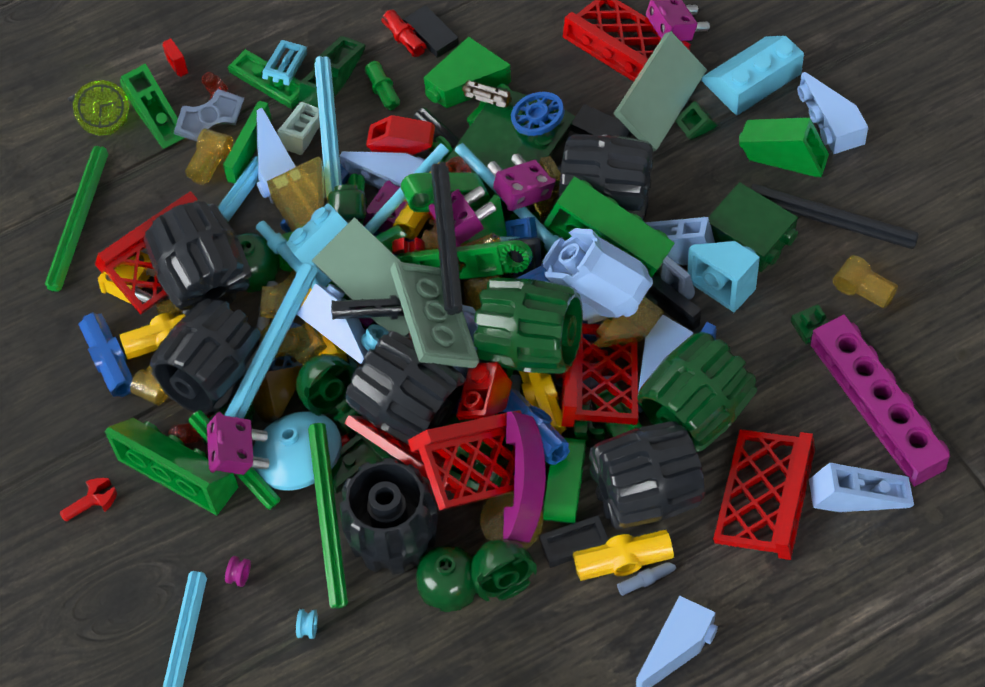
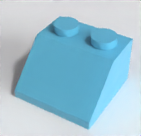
[285,203,348,287]
[687,241,760,312]

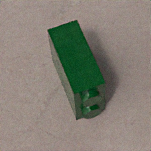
[708,182,798,273]

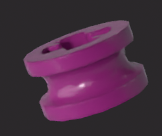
[225,556,251,587]

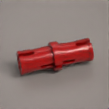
[381,10,427,57]

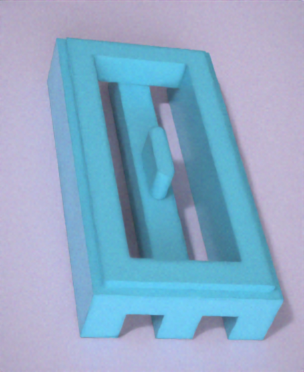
[262,40,307,86]

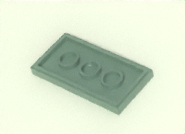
[613,31,707,151]
[312,217,410,337]
[390,261,479,368]

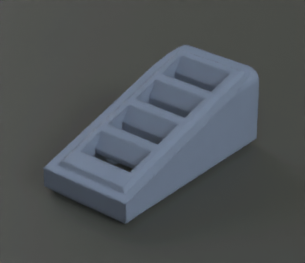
[661,257,695,300]

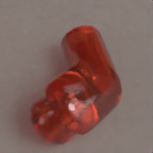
[201,72,227,100]
[168,416,211,444]

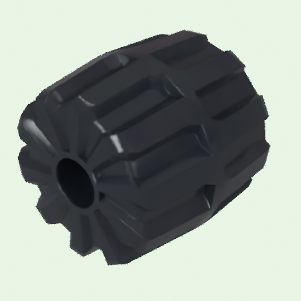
[559,134,653,221]
[144,201,252,315]
[150,298,263,416]
[345,331,465,445]
[589,421,705,530]
[340,458,438,575]

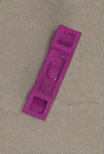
[503,411,546,543]

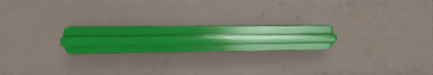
[45,145,108,292]
[308,423,348,609]

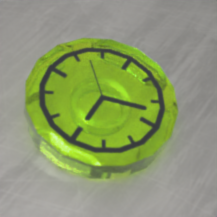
[73,80,129,136]

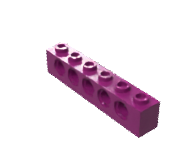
[811,315,950,487]

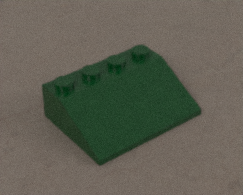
[444,87,576,214]

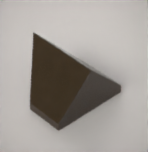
[253,365,303,423]

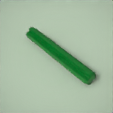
[188,410,280,510]

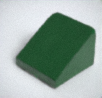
[675,101,717,140]

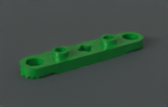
[396,240,532,279]

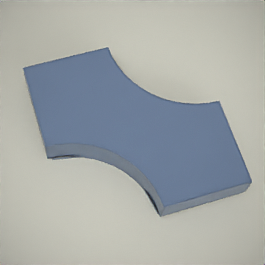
[174,89,244,142]

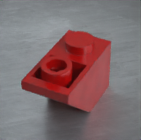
[366,115,435,155]
[456,362,512,420]

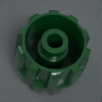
[473,278,583,374]
[637,332,757,452]

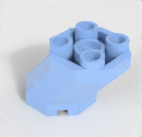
[542,228,653,318]

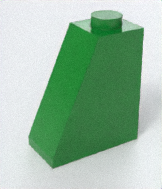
[424,37,511,109]
[739,118,829,177]

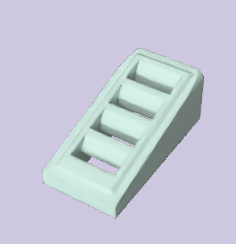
[278,102,320,155]

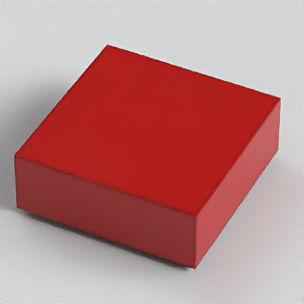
[162,38,188,77]

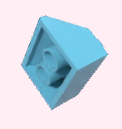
[701,36,804,116]

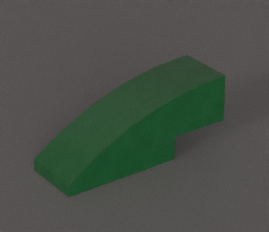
[299,36,365,108]

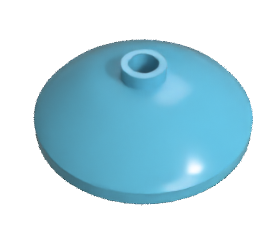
[253,412,342,490]

